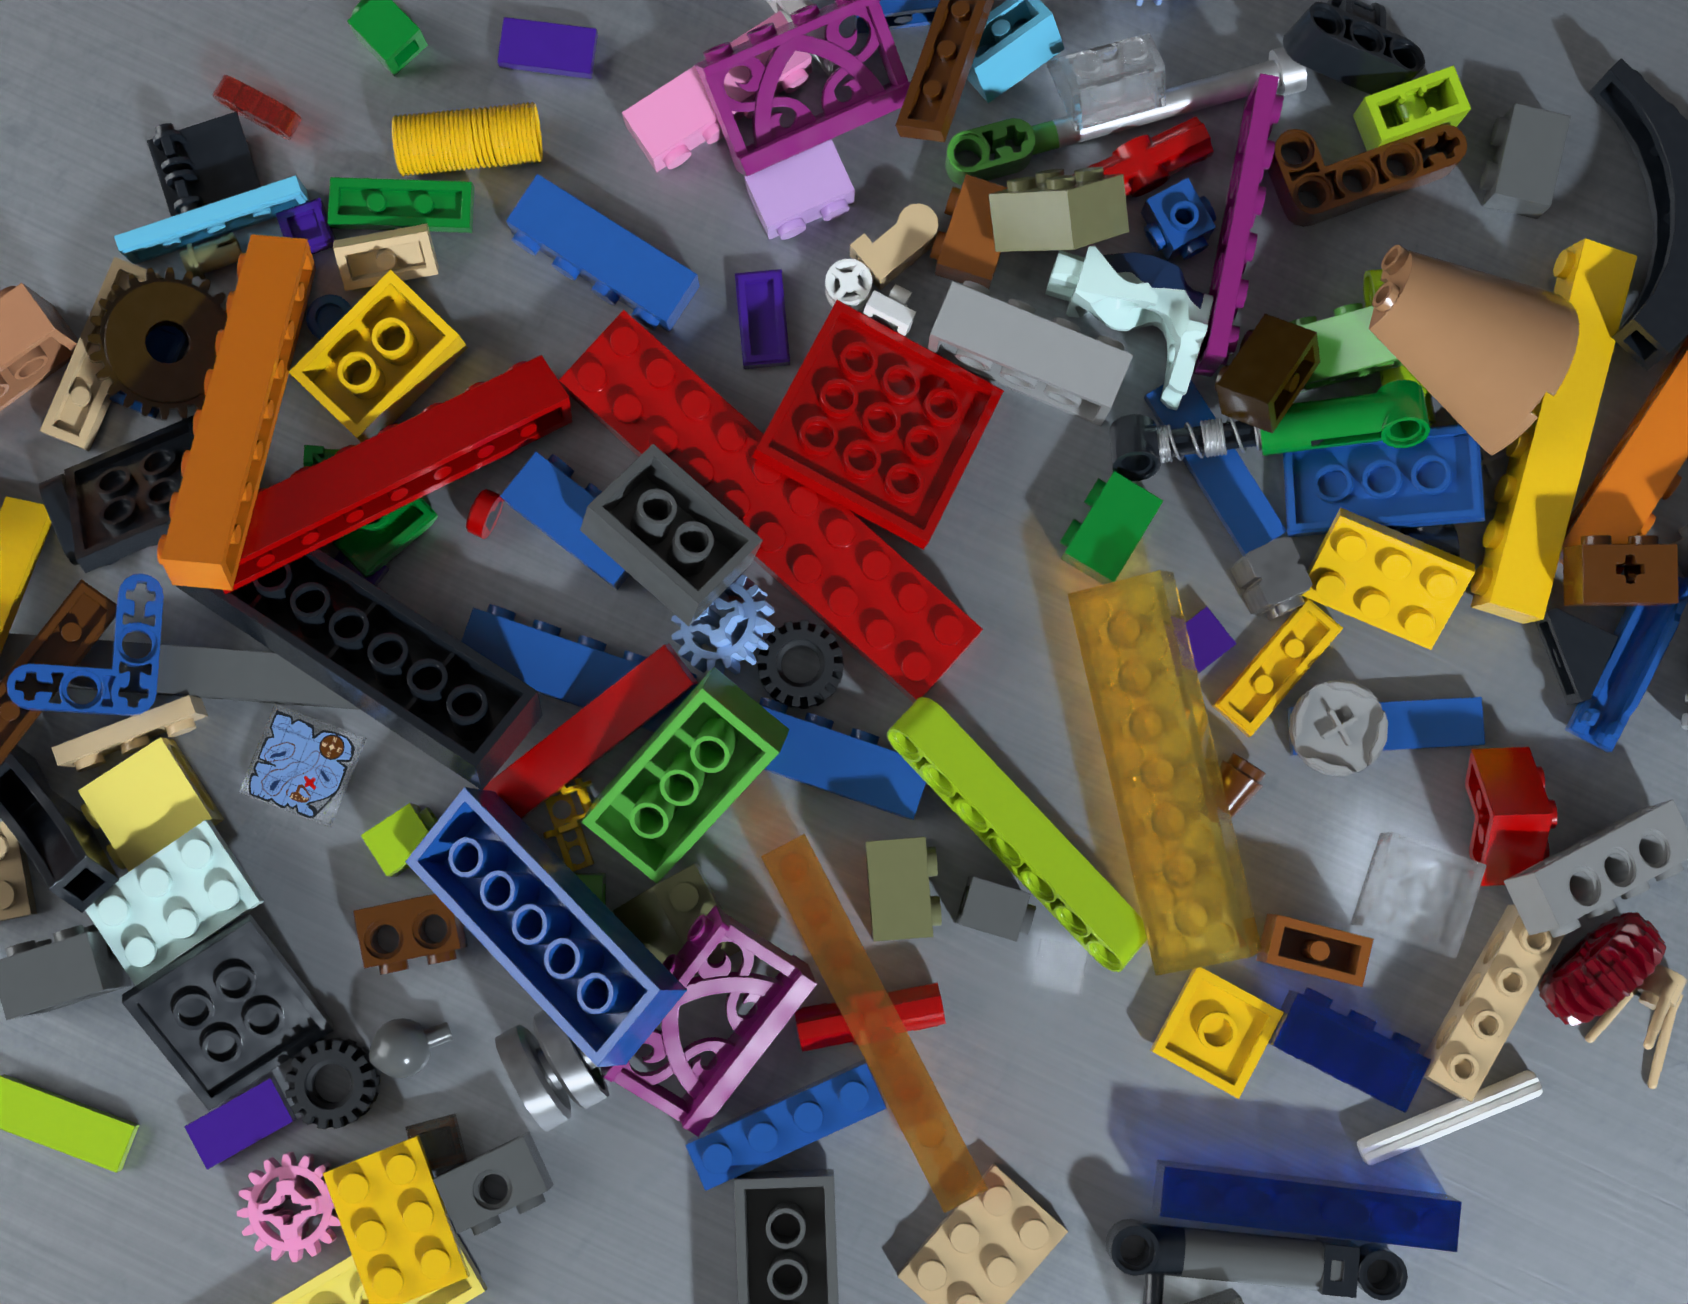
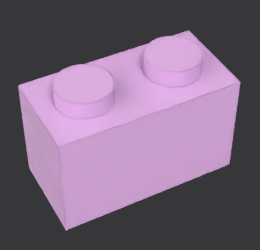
[744,139,855,240]

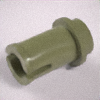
[179,232,242,280]

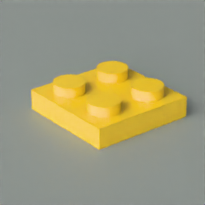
[1150,965,1284,1099]

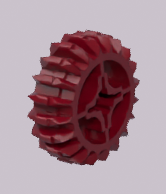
[1538,912,1666,1026]

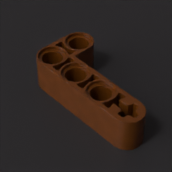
[1267,124,1467,227]

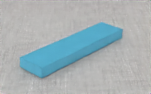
[114,175,310,264]

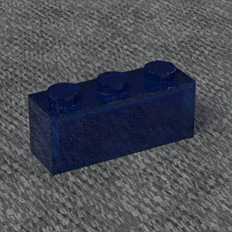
[1268,987,1431,1113]

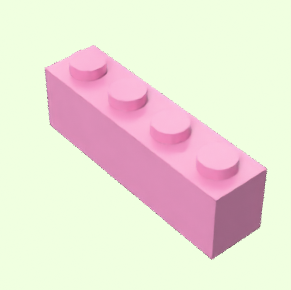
[622,11,812,173]

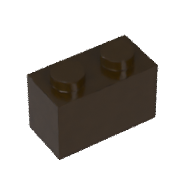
[1215,314,1320,434]

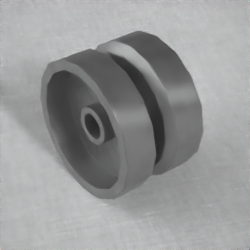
[495,1010,609,1132]

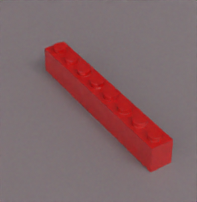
[223,355,573,595]

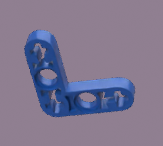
[7,573,164,716]

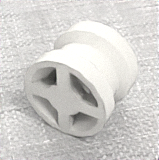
[825,258,872,311]

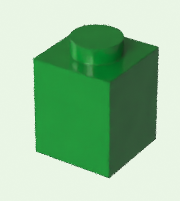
[347,0,428,76]

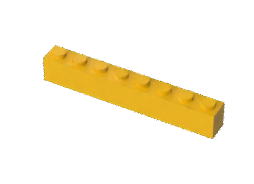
[1470,238,1637,624]

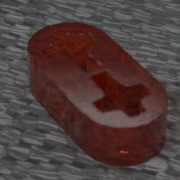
[212,75,302,140]

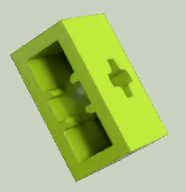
[1353,65,1471,151]

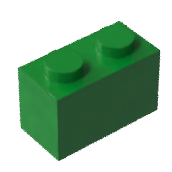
[1059,471,1164,588]

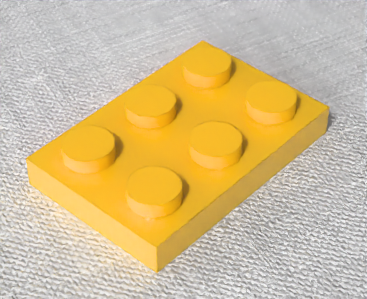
[1302,507,1475,650]
[322,1135,470,1304]

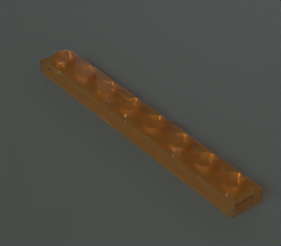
[761,834,989,1213]

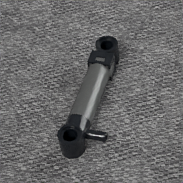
[1105,1219,1408,1304]

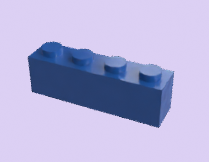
[506,174,700,333]
[685,1059,887,1191]

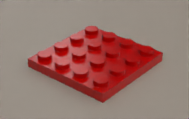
[752,300,1004,550]

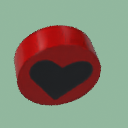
[466,489,504,539]

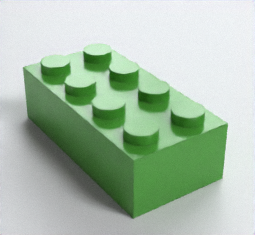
[582,667,790,884]

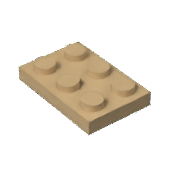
[897,1163,1068,1304]

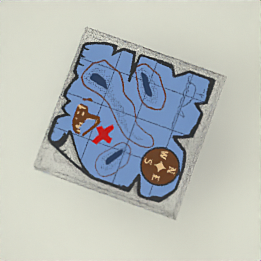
[239,703,367,828]

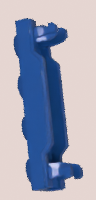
[1564,576,1688,752]

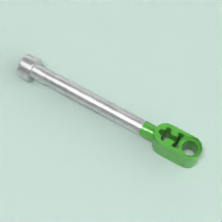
[945,47,1307,185]

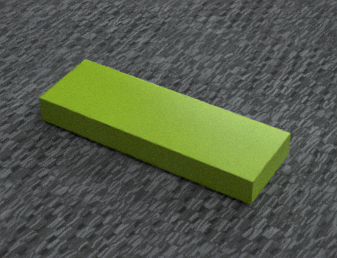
[0,1074,139,1173]

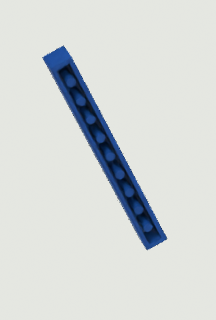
[461,604,926,820]

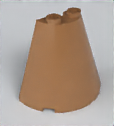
[1369,245,1579,455]

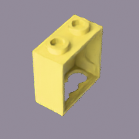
[78,737,224,872]

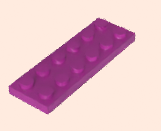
[1193,73,1284,377]

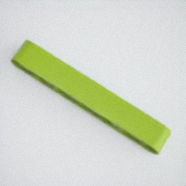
[887,697,1151,972]

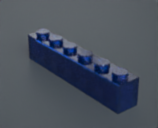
[1152,1160,1462,1252]

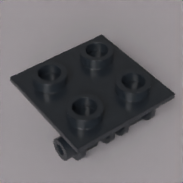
[147,111,261,217]

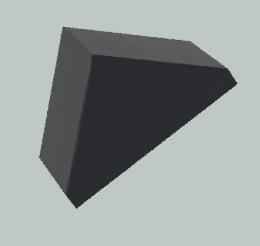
[1535,608,1618,705]

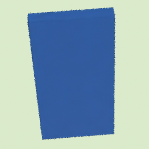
[1283,424,1485,537]

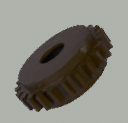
[87,267,228,421]

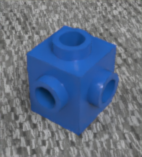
[1140,178,1216,261]

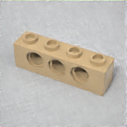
[1415,905,1565,1102]

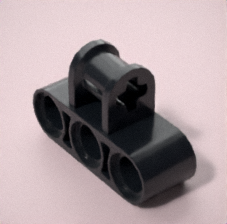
[1283,0,1425,95]

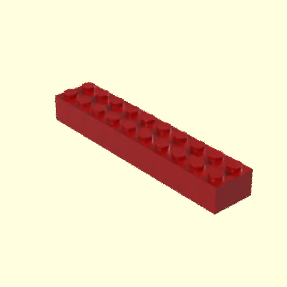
[559,309,983,703]

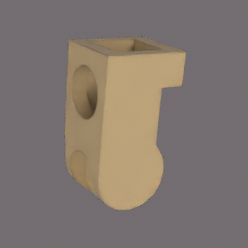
[850,203,939,291]

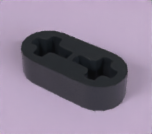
[39,474,79,566]

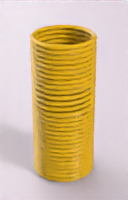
[392,101,543,177]

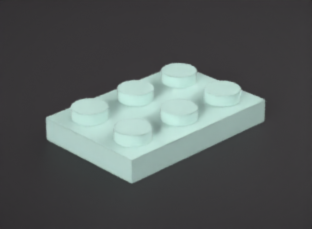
[85,820,264,986]

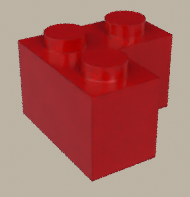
[1465,747,1558,886]

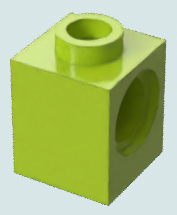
[361,803,438,877]

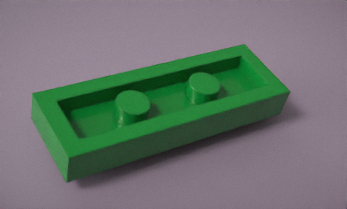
[328,177,475,233]

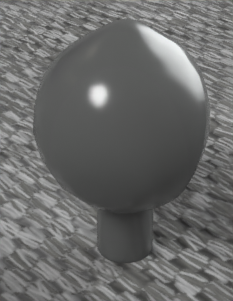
[369,1018,453,1078]

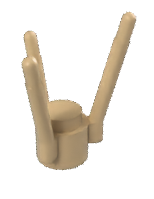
[1585,964,1687,1089]

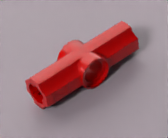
[1072,116,1214,197]
[795,982,946,1052]

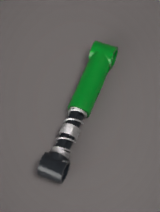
[1109,380,1430,481]

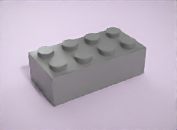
[928,281,1133,426]

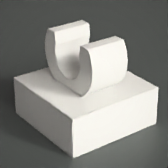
[863,284,916,337]

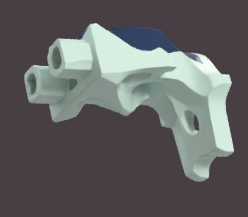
[1045,246,1213,411]

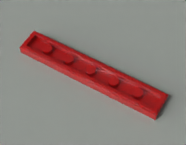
[483,643,698,819]

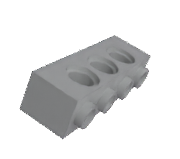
[1504,800,1688,938]

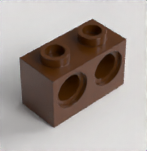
[353,894,468,975]

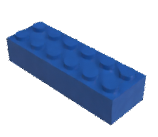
[405,787,687,1067]

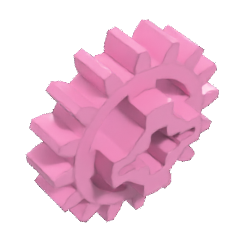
[237,1151,341,1262]

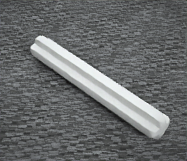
[1357,1070,1543,1165]

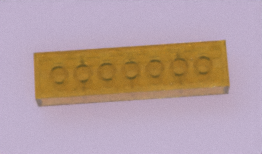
[1068,570,1262,976]

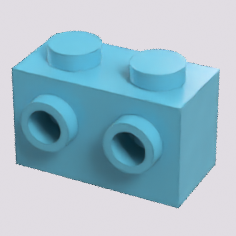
[967,0,1065,103]

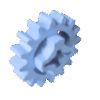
[671,574,775,675]

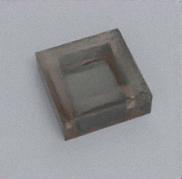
[405,1113,467,1171]

